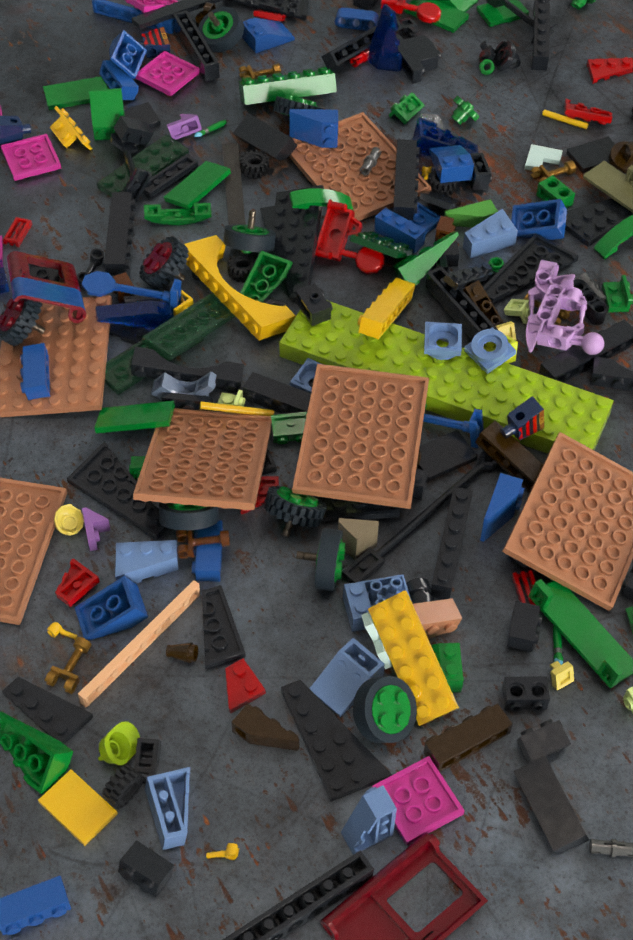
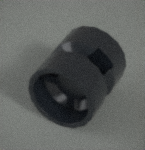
[406,578,435,604]

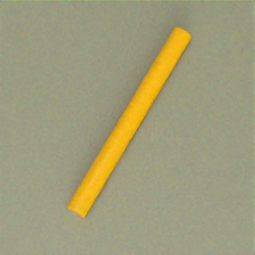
[200,402,274,416]

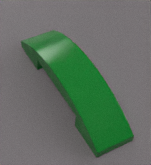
[289,188,354,211]
[144,203,212,225]
[594,215,633,259]

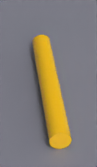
[542,109,588,129]

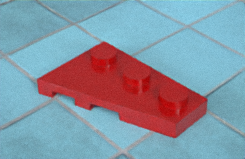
[587,57,633,84]
[564,99,612,124]

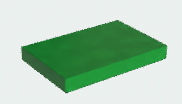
[477,0,529,27]

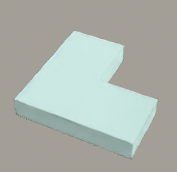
[525,144,563,170]
[362,612,392,670]

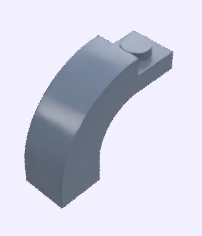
[151,371,216,400]

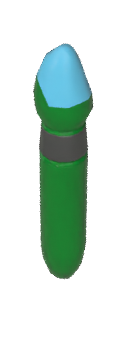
[194,120,227,137]
[553,626,563,665]

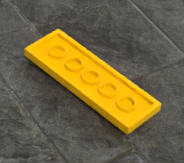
[368,590,459,726]

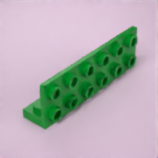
[528,579,633,689]

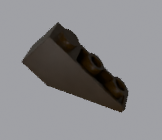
[463,280,504,326]
[231,703,300,751]

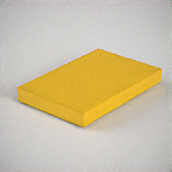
[38,769,118,846]

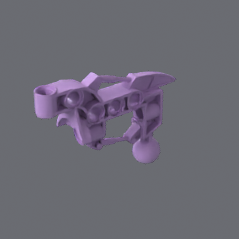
[526,260,604,355]

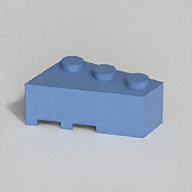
[463,209,518,258]
[115,540,178,584]
[145,767,190,850]
[341,785,397,855]

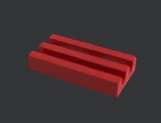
[253,10,286,21]
[3,217,32,247]
[512,570,536,605]

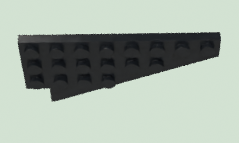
[260,185,325,302]

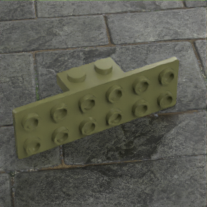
[583,161,633,212]

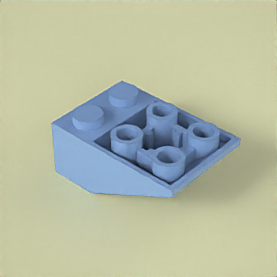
[343,574,412,632]
[309,638,385,717]

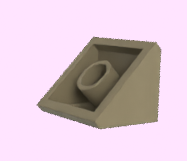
[338,518,379,560]

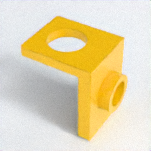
[173,290,194,323]

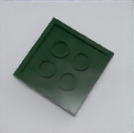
[350,231,414,258]

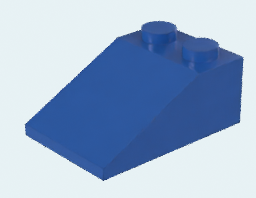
[242,18,295,53]
[109,30,147,79]
[290,109,338,148]
[429,145,474,183]
[511,199,567,240]
[480,473,525,542]
[74,576,148,641]

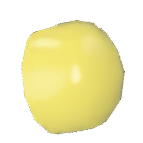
[54,504,84,536]

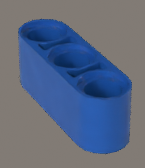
[335,8,379,31]

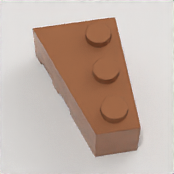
[413,598,463,639]

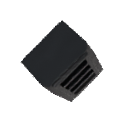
[134,738,161,784]

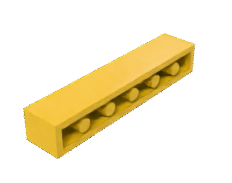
[358,278,415,339]

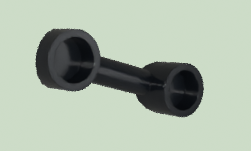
[77,248,104,286]

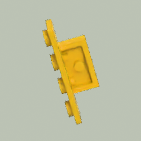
[50,106,93,151]

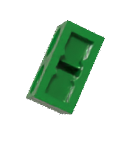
[536,175,575,209]

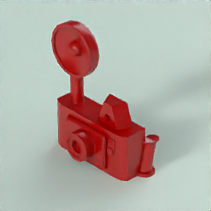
[381,0,441,23]
[315,199,385,274]

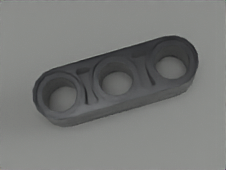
[573,279,608,325]

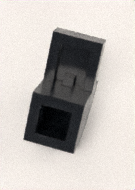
[432,242,459,272]

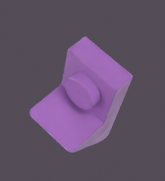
[167,114,202,141]
[82,507,110,551]

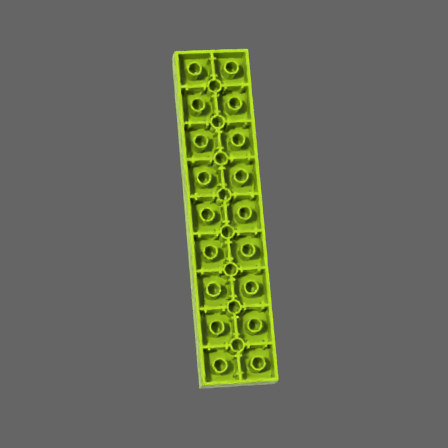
[279,300,614,454]

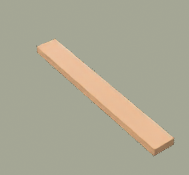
[78,580,200,708]

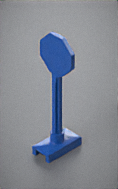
[82,271,182,317]
[423,409,484,448]

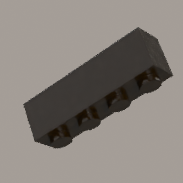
[475,421,543,493]
[424,704,513,772]

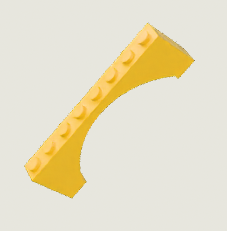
[184,235,296,340]

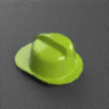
[98,722,140,766]

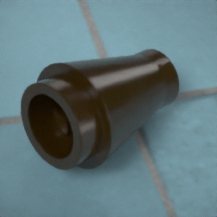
[166,642,198,663]

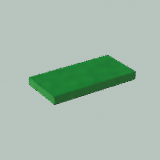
[404,0,469,33]
[43,76,108,110]
[164,161,231,209]
[94,401,175,433]

